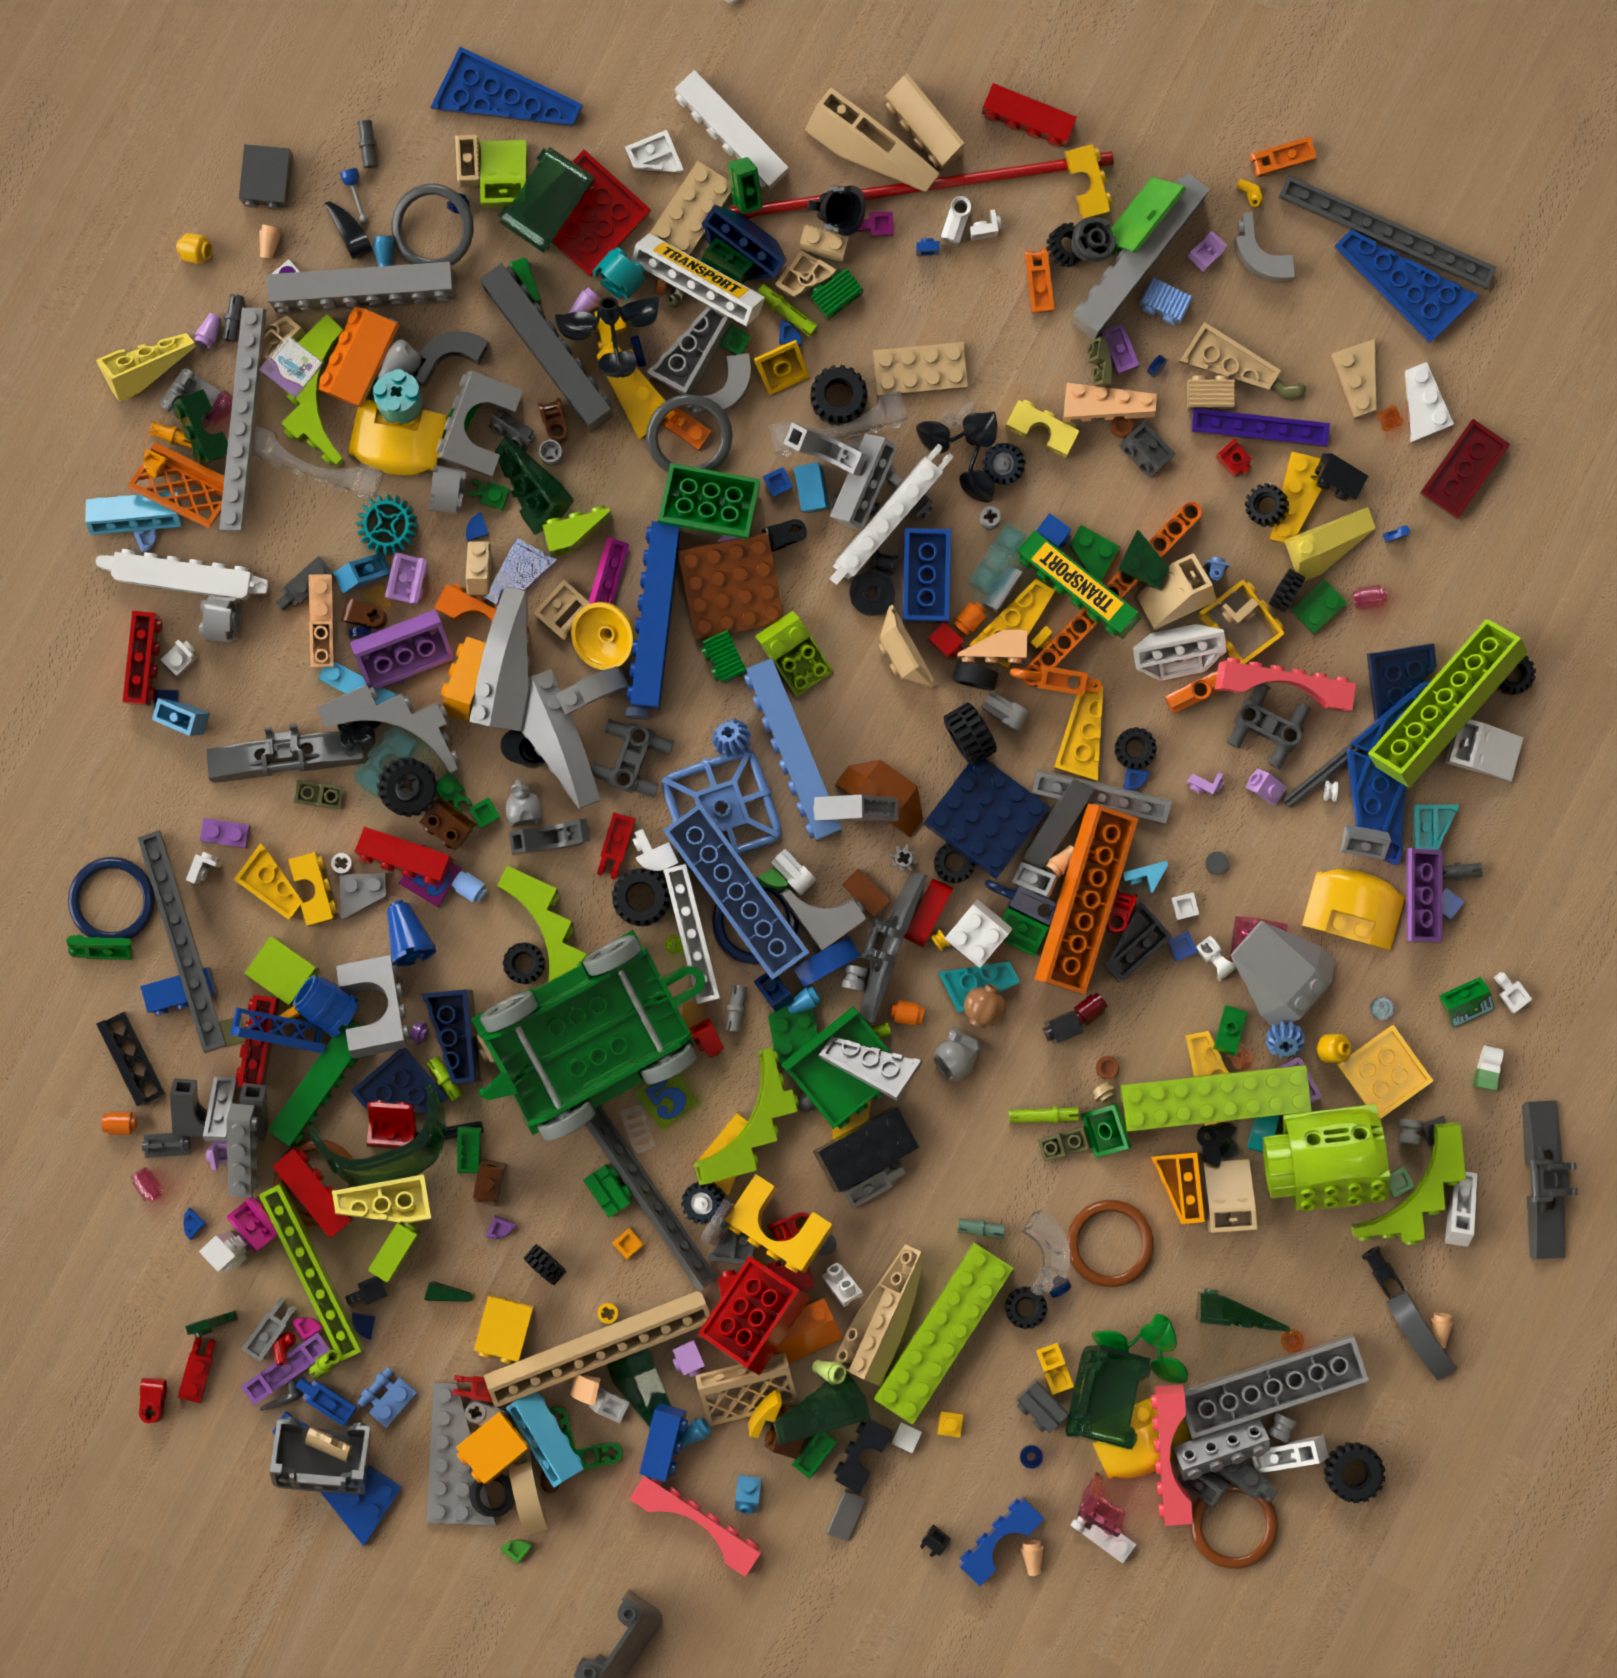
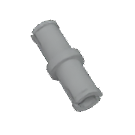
[725,985,747,1033]

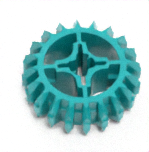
[356,494,419,556]

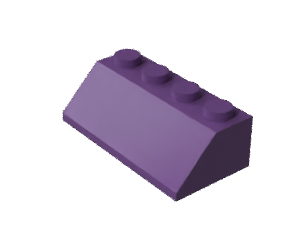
[350,610,455,690]
[1406,848,1443,943]

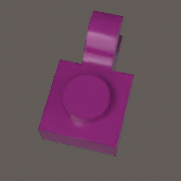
[856,212,894,237]

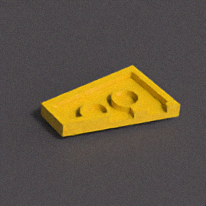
[234,843,304,920]
[693,1113,748,1196]

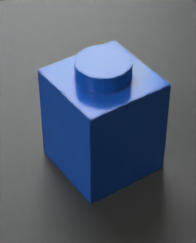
[1036,513,1071,548]

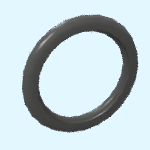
[391,183,474,265]
[646,394,733,472]

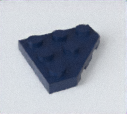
[1367,643,1437,721]
[351,1048,448,1113]

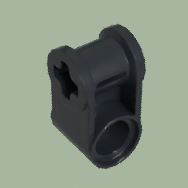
[761,519,807,552]

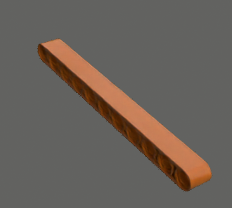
[1021,501,1202,687]

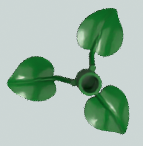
[1092,1314,1188,1383]

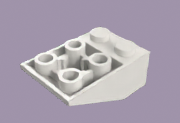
[1445,719,1524,782]

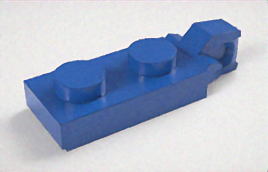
[295,1378,358,1427]

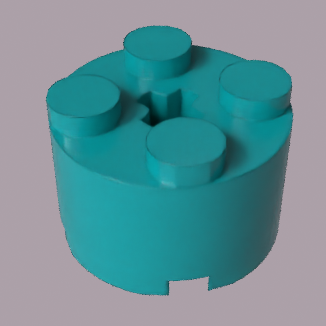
[592,247,645,301]
[373,369,423,424]

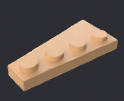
[1063,383,1157,423]

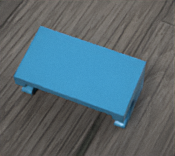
[794,462,830,513]

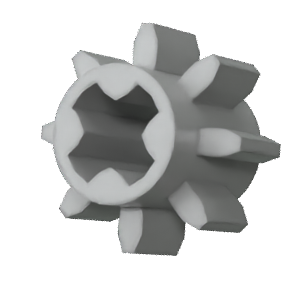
[890,844,918,873]

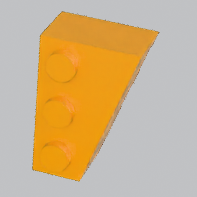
[441,637,486,722]
[1151,1151,1206,1224]

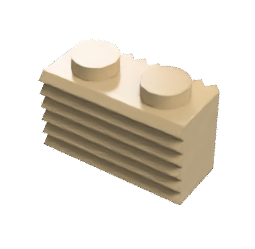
[455,135,481,187]
[799,224,849,263]
[1187,375,1235,410]
[465,542,492,595]

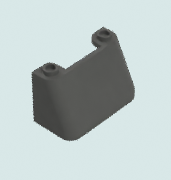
[269,1417,371,1495]
[573,1589,662,1678]

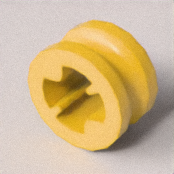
[930,929,951,952]
[598,1302,618,1324]

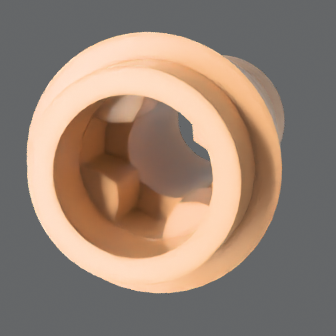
[259,225,282,259]
[1045,845,1074,879]
[1431,1313,1454,1348]
[1021,1539,1044,1576]

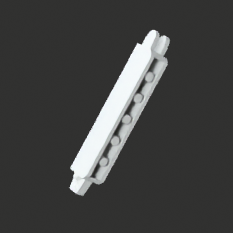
[829,444,953,585]
[95,549,269,601]

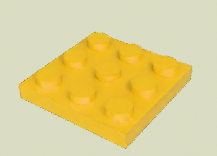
[1336,1025,1433,1119]

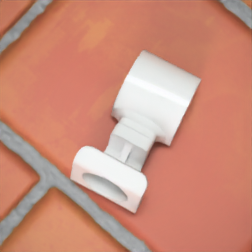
[1195,936,1236,981]

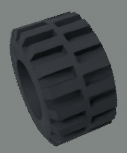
[810,365,868,426]
[944,702,997,765]
[377,757,438,817]
[612,868,670,926]
[1324,1442,1386,1503]

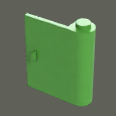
[1111,177,1186,256]

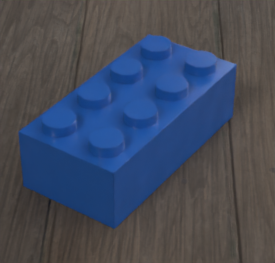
[902,528,951,624]

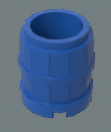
[293,975,359,1037]

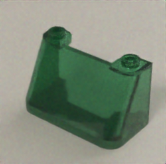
[498,147,596,255]
[1066,1345,1151,1450]

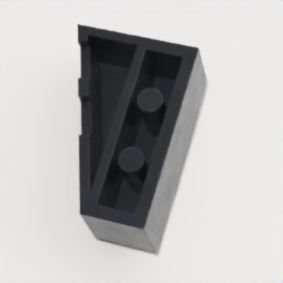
[1104,902,1172,983]

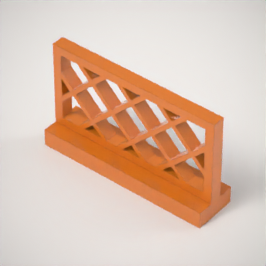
[128,442,225,529]

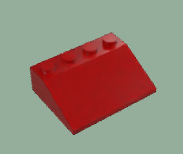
[698,1256,811,1376]

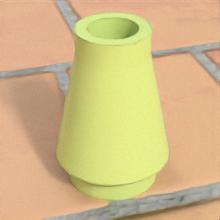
[812,1360,846,1385]

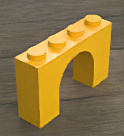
[725,1174,835,1274]

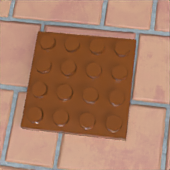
[678,532,784,640]

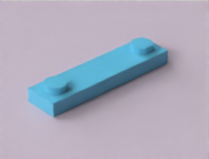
[318,662,397,704]

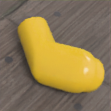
[1236,178,1263,208]

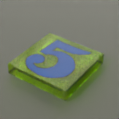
[635,1074,699,1130]

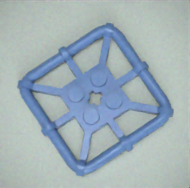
[661,747,782,857]

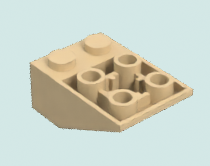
[1136,553,1217,630]
[1203,1159,1257,1233]

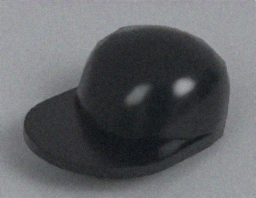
[500,730,546,769]

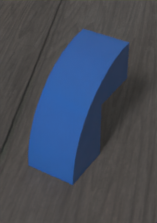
[793,936,860,987]

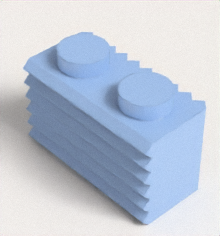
[1139,277,1193,325]

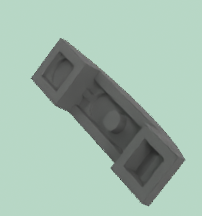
[1387,1290,1457,1380]

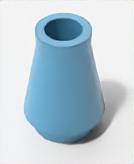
[372,236,395,267]
[786,986,822,1015]
[680,1417,712,1449]

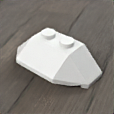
[1133,624,1227,681]

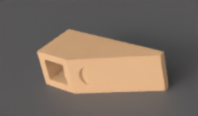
[957,630,1027,664]

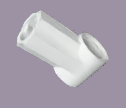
[940,196,971,244]
[771,849,817,896]

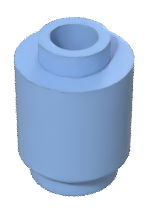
[452,871,487,903]

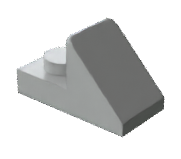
[1012,862,1058,898]

